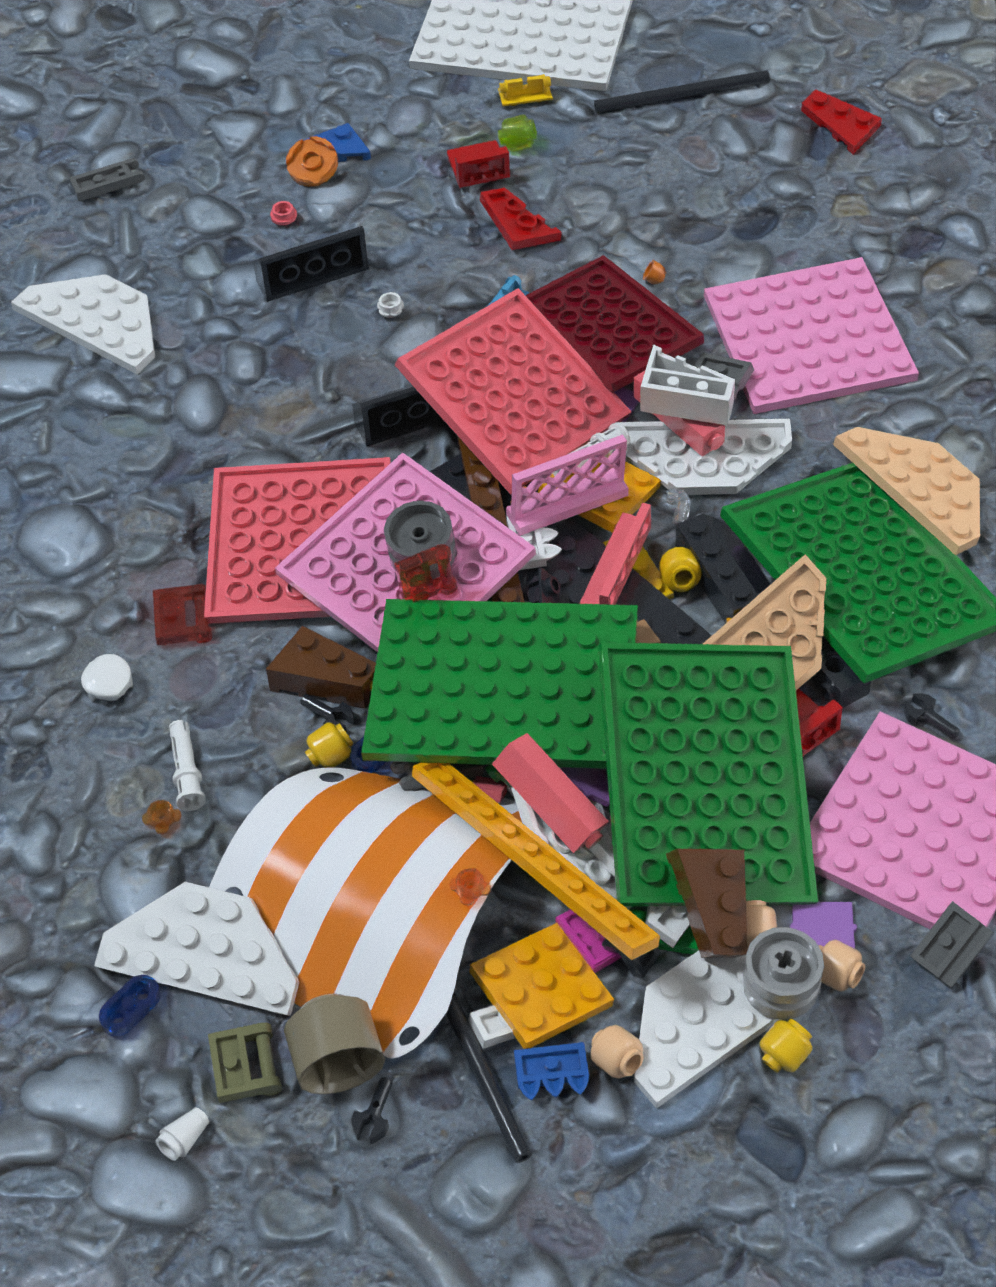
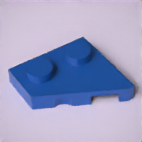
[303,123,371,162]

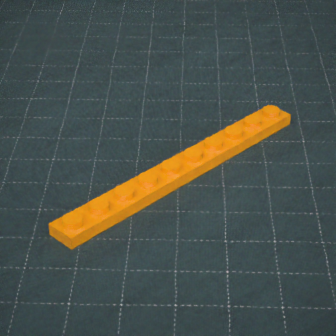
[412,762,660,960]

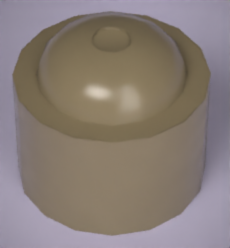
[284,993,385,1094]

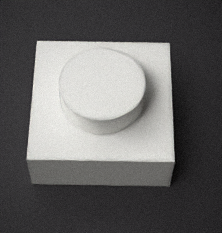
[468,1005,515,1049]

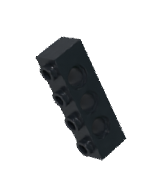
[809,636,871,708]

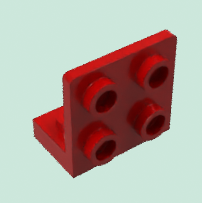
[447,140,510,188]
[796,688,843,756]

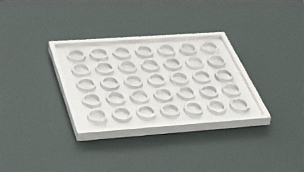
[409,0,633,91]

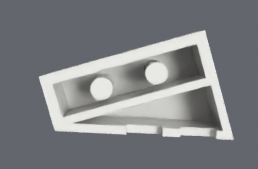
[640,345,735,426]

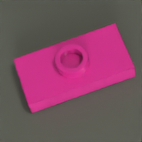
[555,909,622,973]

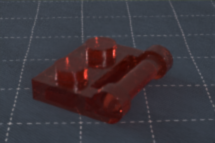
[394,544,458,602]
[153,584,212,646]

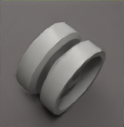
[743,927,824,1019]

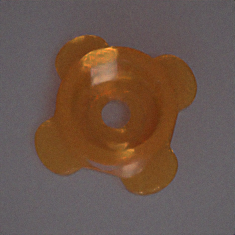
[142,800,182,835]
[449,868,491,906]

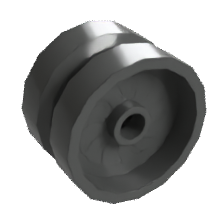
[384,500,457,581]

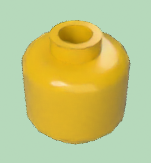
[659,547,701,592]
[305,722,354,768]
[760,1018,813,1073]

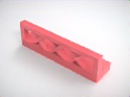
[579,502,651,605]

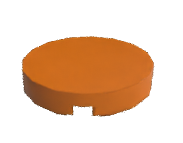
[286,136,338,187]

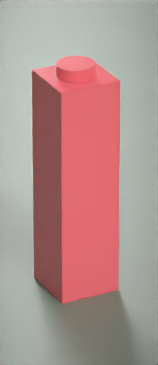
[634,370,725,456]
[492,733,609,853]

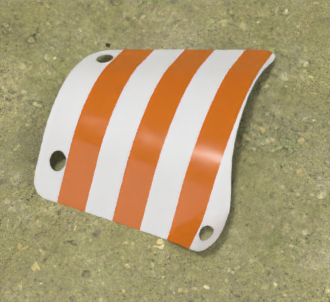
[209,768,522,1059]

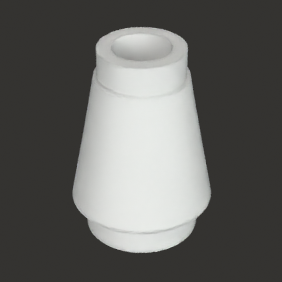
[156,1107,209,1161]

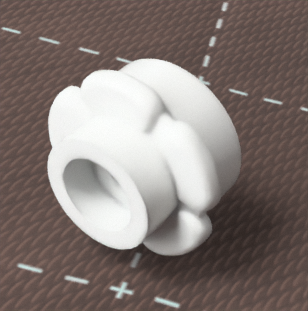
[377,292,404,318]

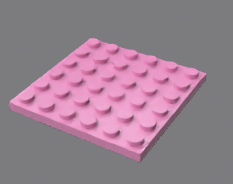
[704,257,919,414]
[275,453,536,652]
[810,711,996,930]

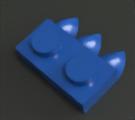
[514,1042,589,1101]

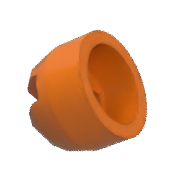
[643,260,666,284]

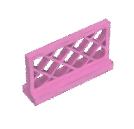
[506,434,629,536]

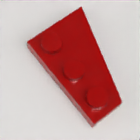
[801,89,882,154]
[479,187,562,250]

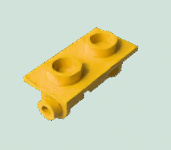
[498,74,553,107]

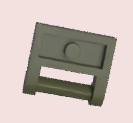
[208,1023,282,1103]

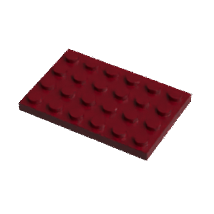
[525,255,704,393]

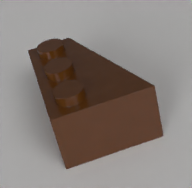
[266,626,376,709]
[666,849,748,958]

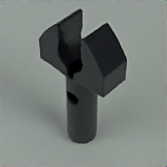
[904,693,960,739]
[300,694,355,732]
[351,1077,393,1144]

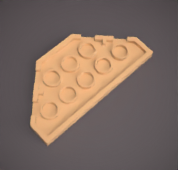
[833,427,980,555]
[703,555,826,690]

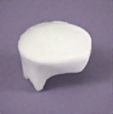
[81,654,133,701]

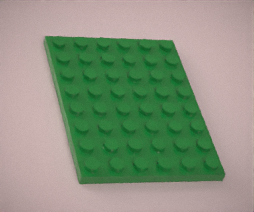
[720,463,996,684]
[361,599,638,769]
[598,642,818,906]

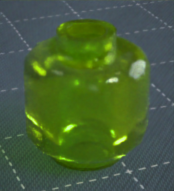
[498,114,538,152]

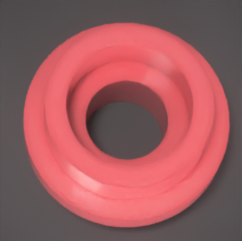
[270,201,297,226]

